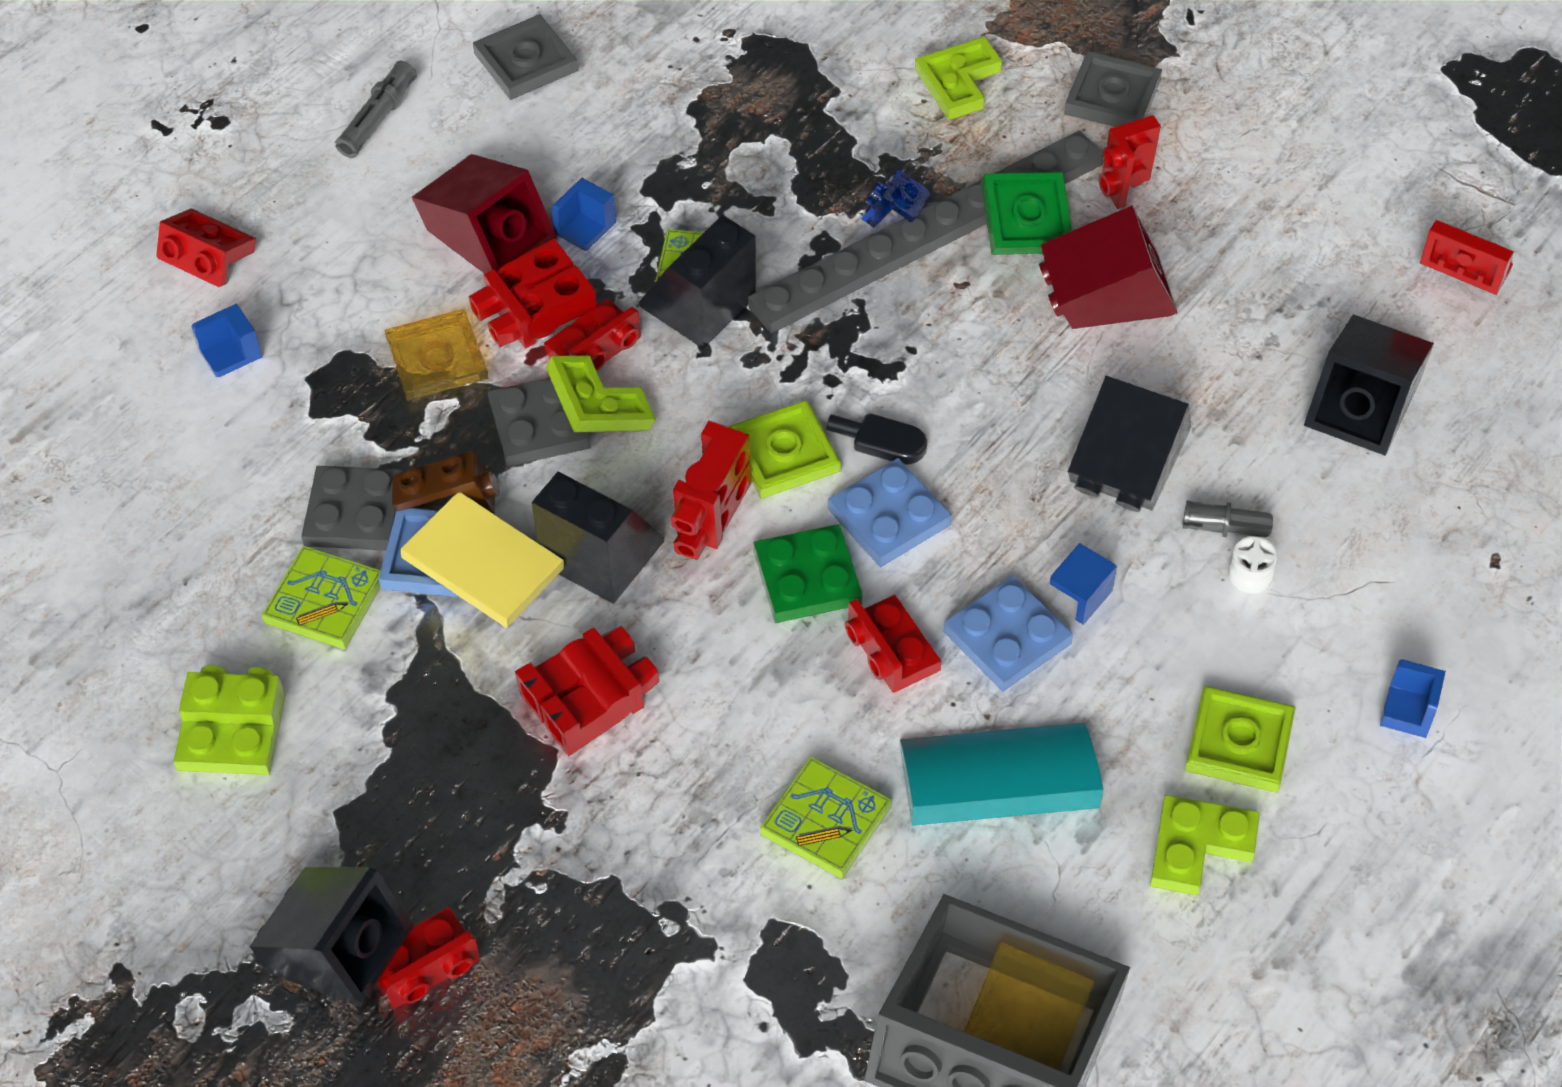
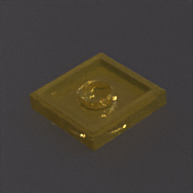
[384,309,489,401]
[964,942,1095,1071]

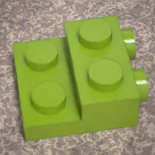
[173,665,285,775]

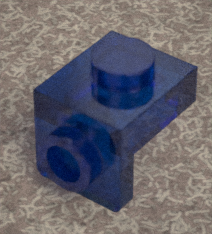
[861,169,930,228]

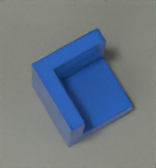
[552,178,616,251]
[191,303,262,377]
[1050,543,1117,625]
[1380,659,1446,738]

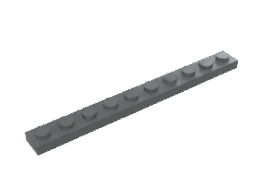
[748,130,1104,334]

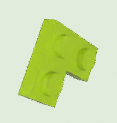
[915,36,1002,121]
[546,356,656,432]
[1150,795,1260,896]

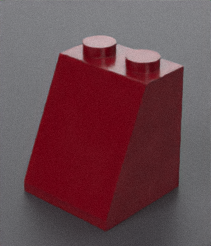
[412,154,557,274]
[1039,205,1178,329]

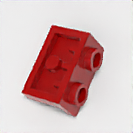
[1099,115,1161,209]
[156,208,256,287]
[1420,220,1514,295]
[544,299,641,371]
[845,595,941,693]
[376,907,480,1010]

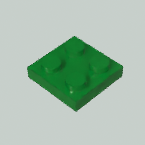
[981,172,1072,255]
[753,524,863,623]

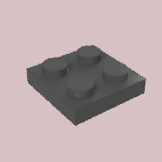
[473,14,578,100]
[1064,51,1162,127]
[487,378,591,467]
[301,465,403,551]

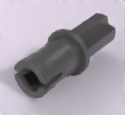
[1183,500,1273,538]

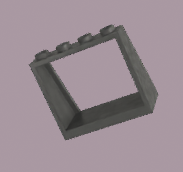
[864,894,1130,1087]

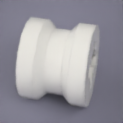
[1228,537,1278,593]

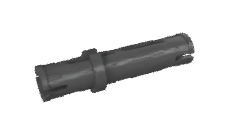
[335,60,417,158]

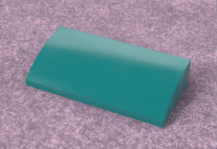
[900,722,1104,826]

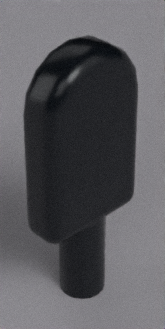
[826,413,928,465]

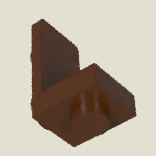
[392,450,500,515]

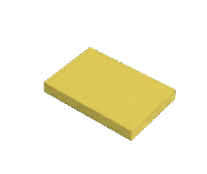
[401,492,564,628]

